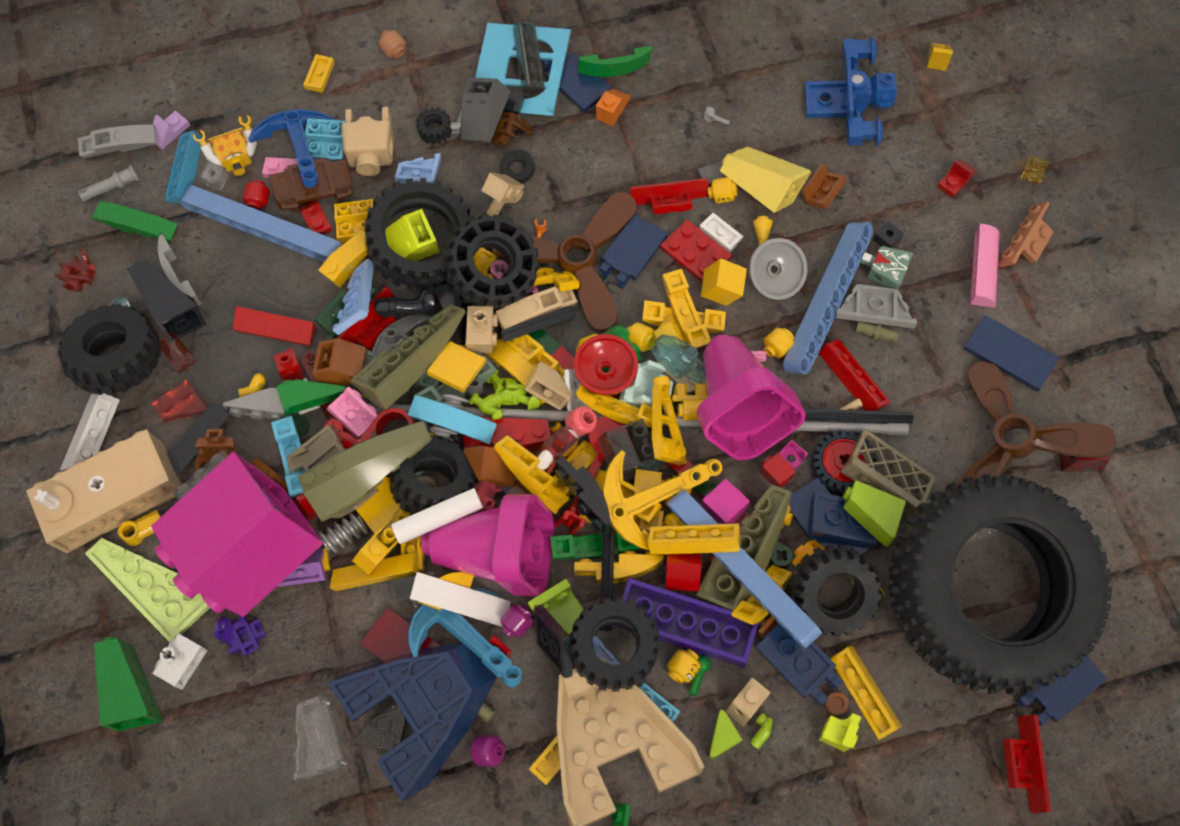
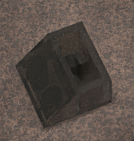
[598,419,658,475]

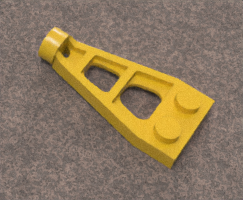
[652,376,686,465]

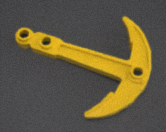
[602,450,722,550]

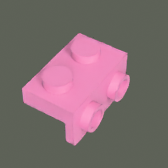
[327,387,377,439]

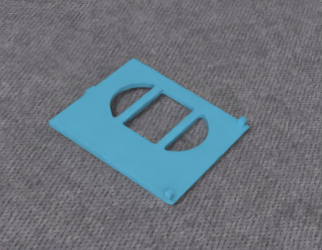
[475,23,571,116]

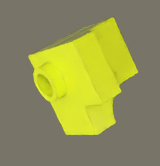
[819,713,861,752]

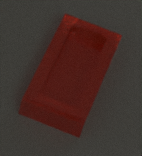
[160,332,196,374]

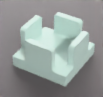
[619,360,673,408]

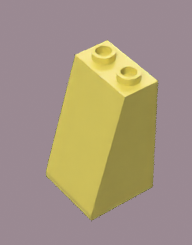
[720,147,811,213]

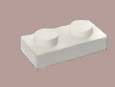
[699,213,743,253]

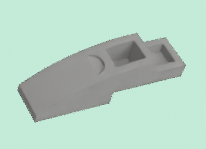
[78,125,157,159]

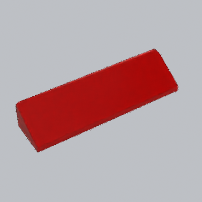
[233,307,317,347]
[819,339,890,411]

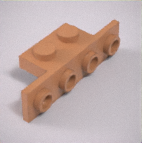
[998,201,1054,267]

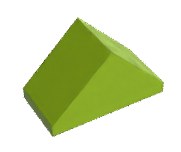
[708,710,742,760]

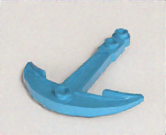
[409,587,522,687]

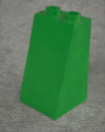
[94,636,163,732]

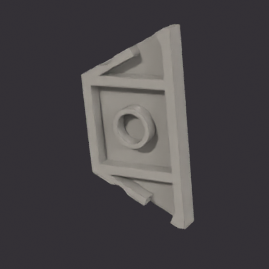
[835,284,917,329]

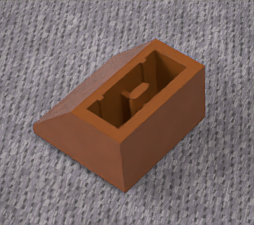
[312,338,367,386]

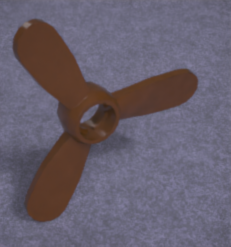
[492,192,636,332]
[956,361,1116,487]

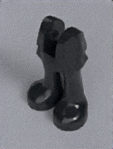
[374,287,434,317]

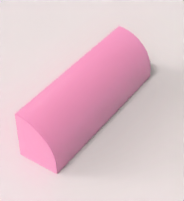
[970,224,1000,308]

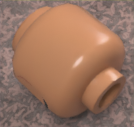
[378,30,406,59]

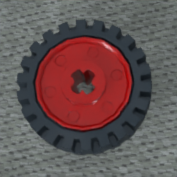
[811,430,877,496]

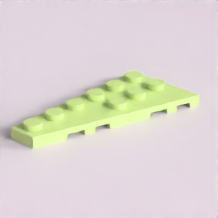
[85,538,210,642]

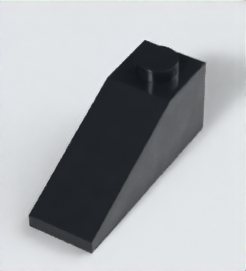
[433,283,467,345]

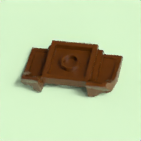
[269,158,354,212]

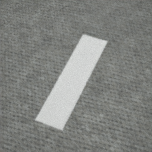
[410,572,511,627]

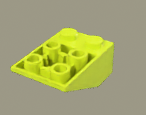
[385,209,439,261]

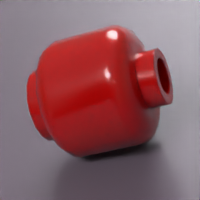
[242,180,270,211]

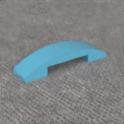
[408,395,497,445]
[271,416,306,497]

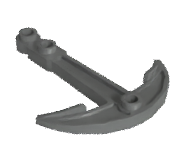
[372,314,483,397]

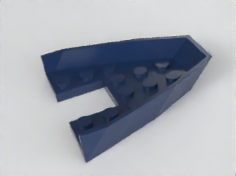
[328,642,497,801]

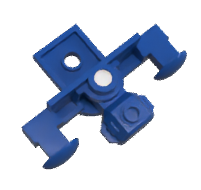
[805,36,897,147]

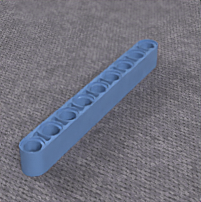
[180,185,342,262]
[783,222,873,374]
[667,489,822,649]

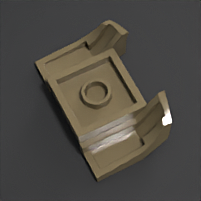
[287,424,379,518]

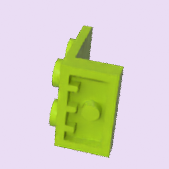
[528,579,583,635]

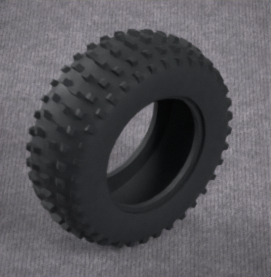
[888,474,1112,695]

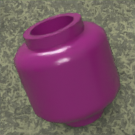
[500,603,534,638]
[470,735,505,767]

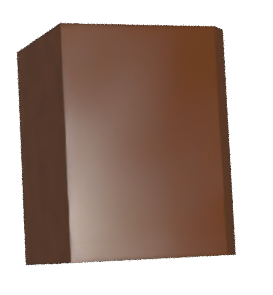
[463,446,516,488]

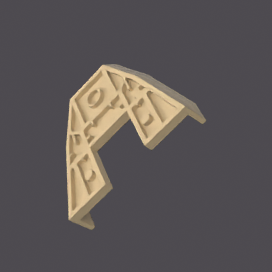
[557,657,704,826]

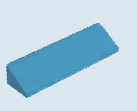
[164,130,203,203]

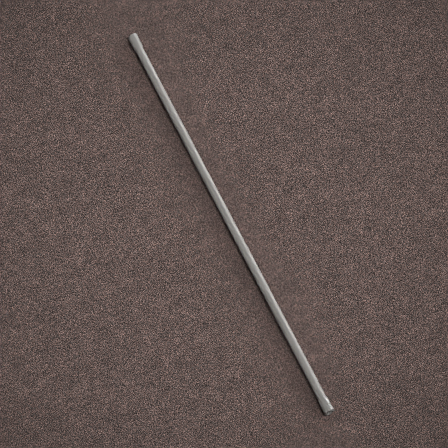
[366,403,909,436]

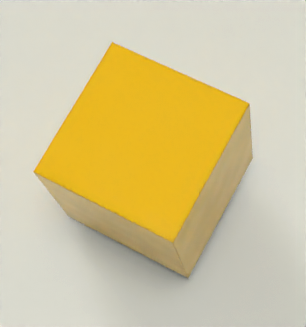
[701,258,747,306]

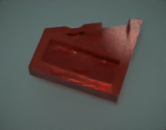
[151,380,207,422]

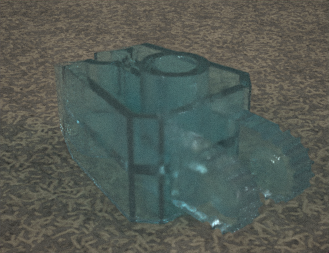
[651,335,705,382]

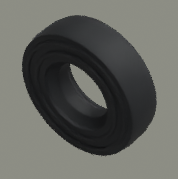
[500,150,535,184]

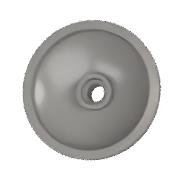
[749,238,807,300]

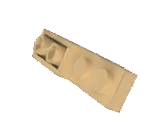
[495,287,578,330]

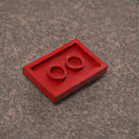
[660,220,732,283]

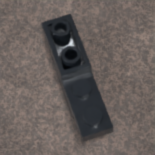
[555,456,611,537]

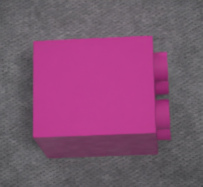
[151,451,324,617]

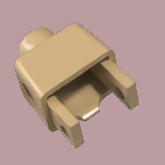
[342,107,395,176]

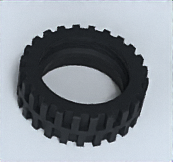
[365,178,474,290]

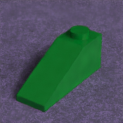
[276,380,346,416]

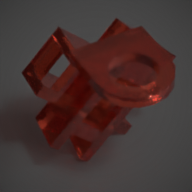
[55,248,96,292]

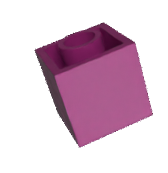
[701,479,750,524]

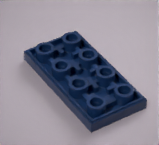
[964,315,1060,392]
[789,478,871,555]

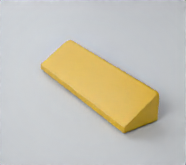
[648,524,740,554]
[330,552,418,591]
[830,646,902,740]

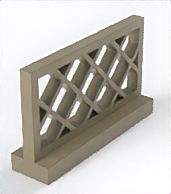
[841,429,936,518]

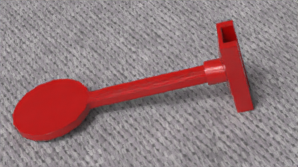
[554,416,630,535]

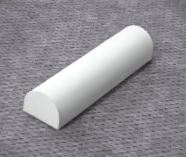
[391,489,483,544]

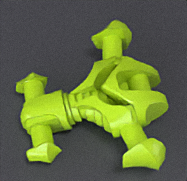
[469,369,540,420]

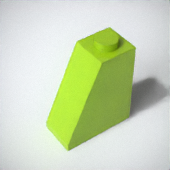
[843,480,906,547]

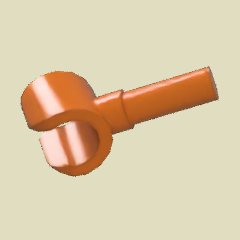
[535,219,547,238]

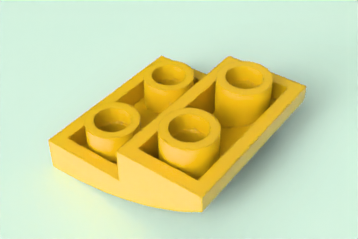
[334,199,373,243]

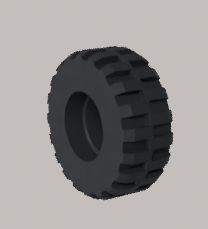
[443,215,539,311]
[58,304,161,395]

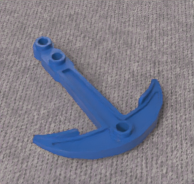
[248,109,336,188]

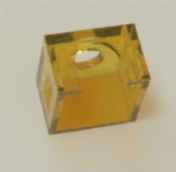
[1020,155,1049,184]

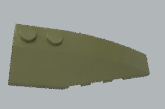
[350,305,465,410]
[298,421,432,522]
[696,485,792,611]

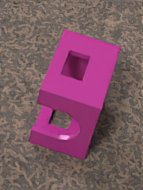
[779,440,808,470]

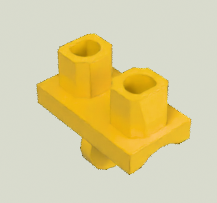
[671,384,707,402]

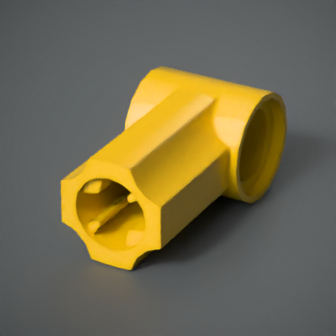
[118,510,161,546]

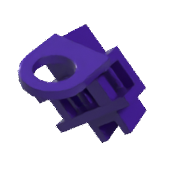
[214,615,266,656]

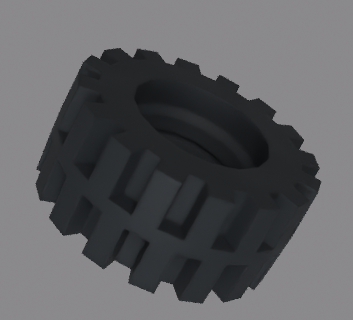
[416,107,452,145]

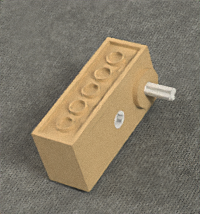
[26,429,185,553]

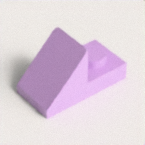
[152,111,190,149]

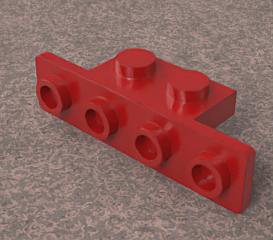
[630,178,709,214]
[337,287,396,350]
[1003,714,1051,813]

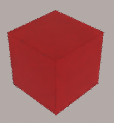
[666,553,701,591]

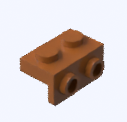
[802,164,846,210]

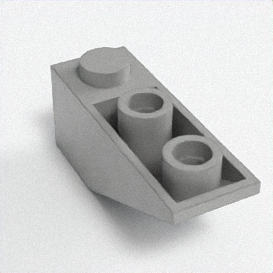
[223,388,291,421]

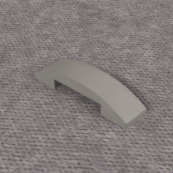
[158,234,202,306]

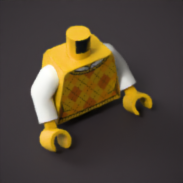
[193,115,257,176]

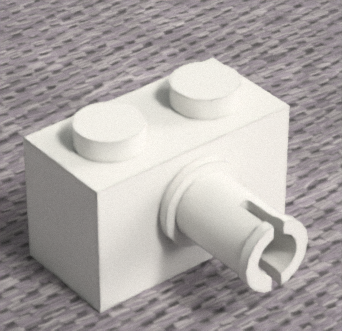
[152,634,208,690]

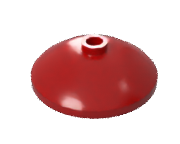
[574,334,638,396]

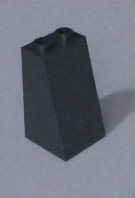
[127,259,207,344]

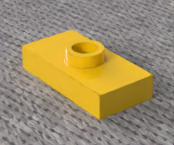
[303,54,335,93]

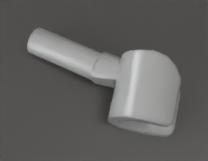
[704,107,730,125]
[451,110,462,134]

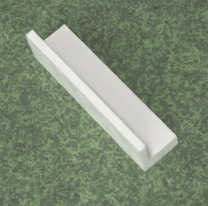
[60,394,119,471]

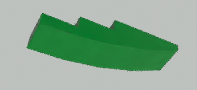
[92,201,178,243]

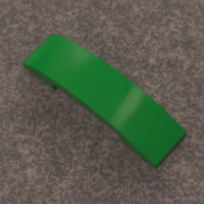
[577,46,652,77]
[550,531,640,560]

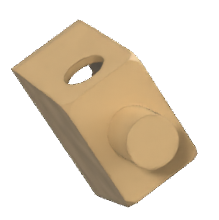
[726,677,771,727]

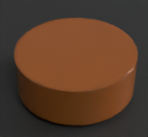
[824,692,849,716]

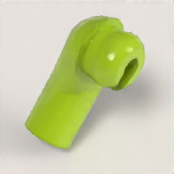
[750,713,773,749]

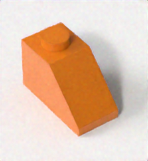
[596,89,631,126]

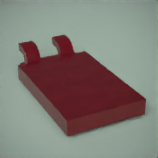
[360,607,440,661]

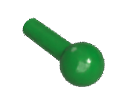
[688,655,711,697]

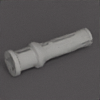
[78,164,140,202]

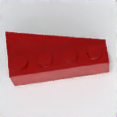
[463,417,552,452]

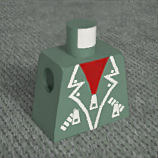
[860,246,913,289]

